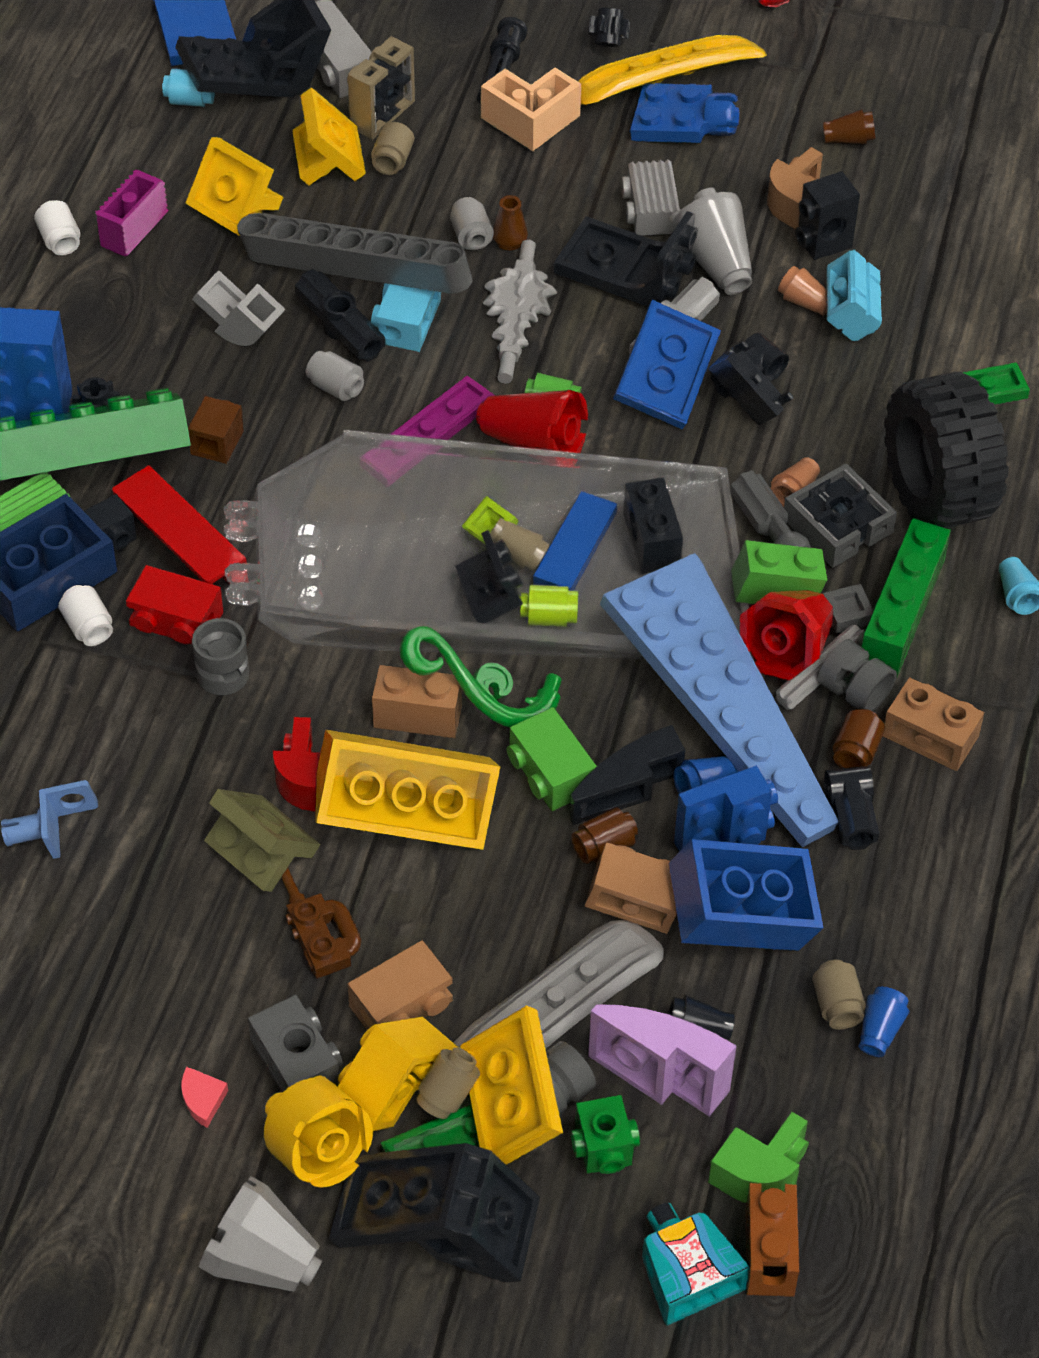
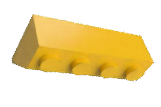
[315,729,500,850]

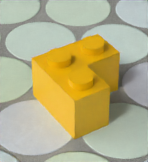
[338,1017,459,1131]

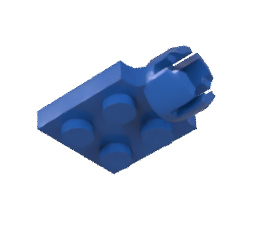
[630,83,739,143]

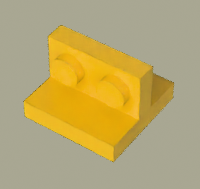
[292,87,366,186]
[185,137,283,236]

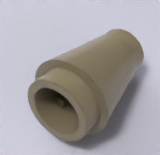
[490,518,550,571]

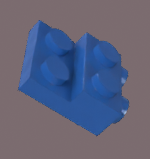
[674,765,778,852]

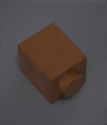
[188,396,244,464]

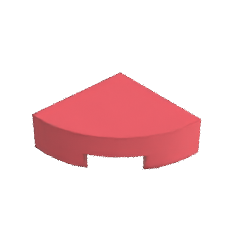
[182,1067,228,1128]

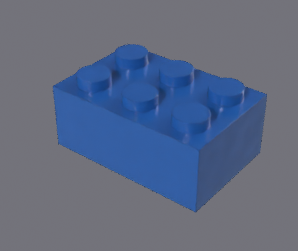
[0,308,73,422]
[669,839,823,951]

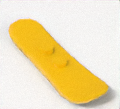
[578,35,767,105]

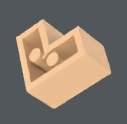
[481,68,581,151]

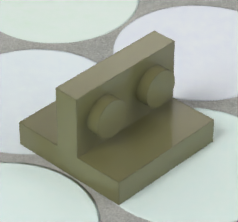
[204,789,321,892]

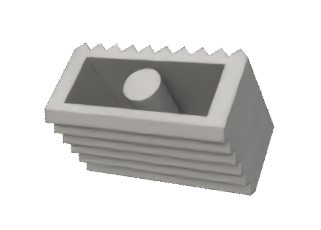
[621,160,680,236]

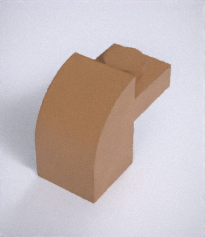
[767,147,823,230]

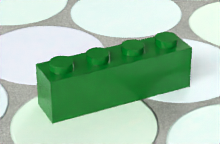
[862,518,951,678]

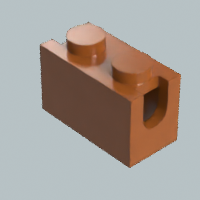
[745,1183,799,1297]

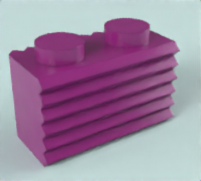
[95,170,168,257]

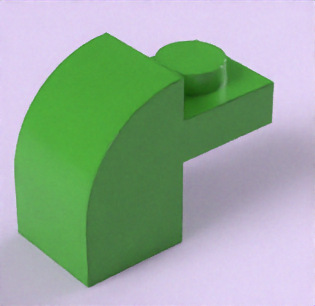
[708,1112,809,1203]

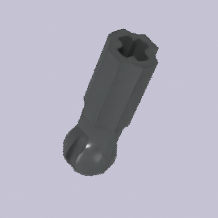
[730,470,811,548]

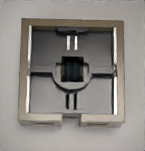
[347,36,415,140]

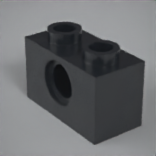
[795,171,860,260]
[623,477,683,574]

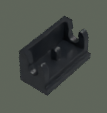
[708,340,794,426]

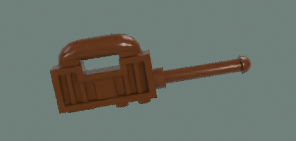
[281,868,361,979]

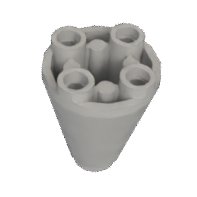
[669,188,752,295]

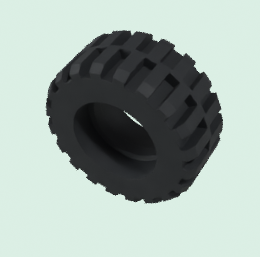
[884,372,1009,528]

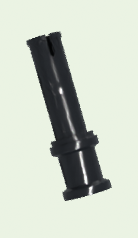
[477,17,528,104]

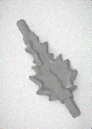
[483,240,557,384]

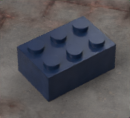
[0,493,117,632]

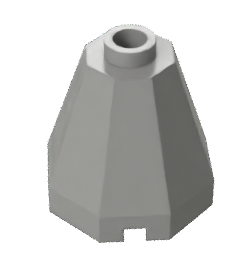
[198,1176,322,1292]

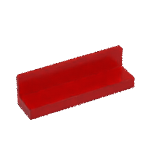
[112,465,249,591]

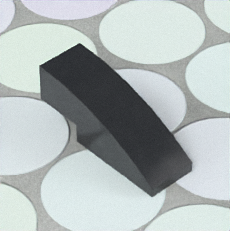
[570,725,685,825]

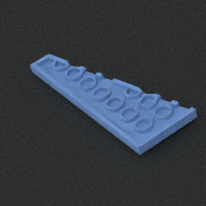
[600,553,839,847]

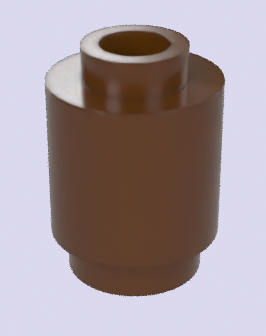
[833,709,885,768]
[571,807,638,864]

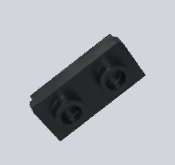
[455,530,523,626]

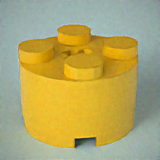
[264,1075,373,1188]

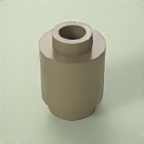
[371,122,415,175]
[812,960,866,1030]
[417,1048,480,1119]

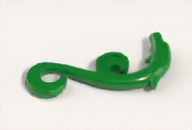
[399,626,562,728]

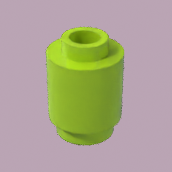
[520,585,578,627]

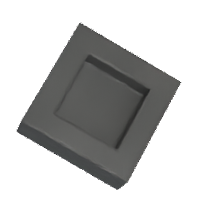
[823,584,874,633]

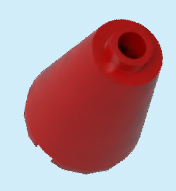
[476,390,588,467]

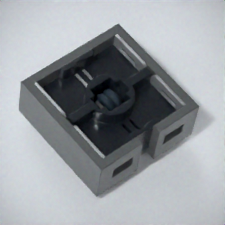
[784,463,897,568]

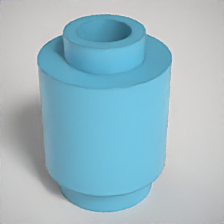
[163,69,215,107]

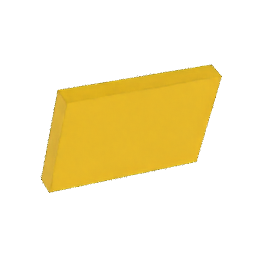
[460,1005,563,1165]

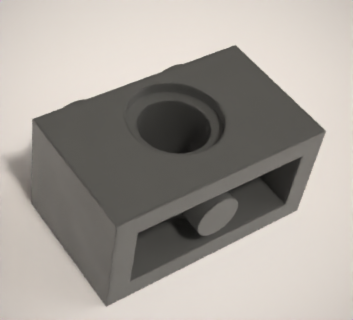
[248,995,343,1093]

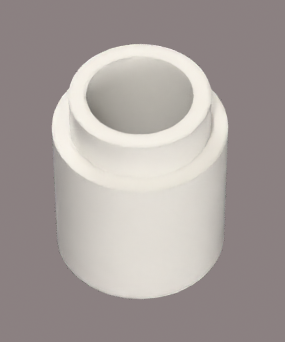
[34,201,80,255]
[58,585,113,646]

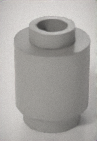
[450,197,494,250]
[306,351,364,401]

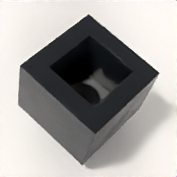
[84,494,137,551]

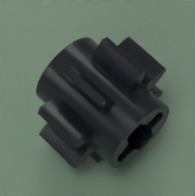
[588,7,630,47]
[71,377,120,408]

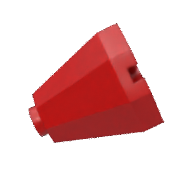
[740,590,833,680]

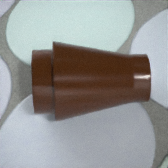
[823,109,875,144]
[493,195,528,251]

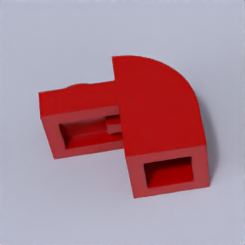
[273,717,321,811]

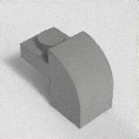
[192,270,285,346]

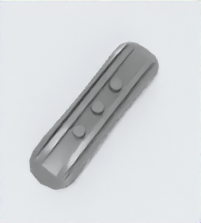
[454,920,664,1049]

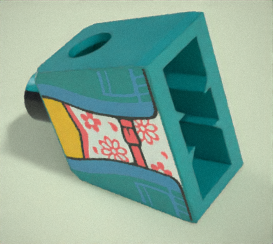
[642,1203,750,1326]

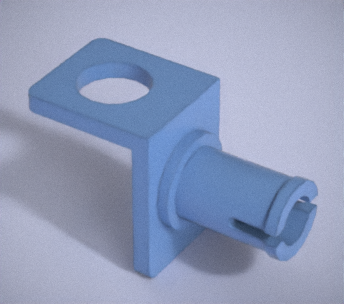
[1,780,98,859]

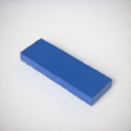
[533,491,618,591]

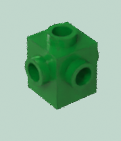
[570,1095,640,1174]

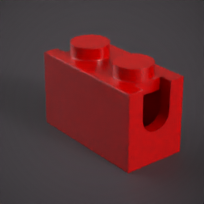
[126,565,224,644]

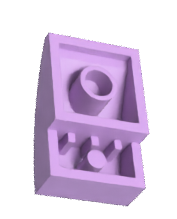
[588,1004,736,1116]

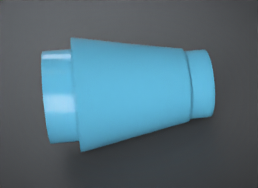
[999,557,1039,615]

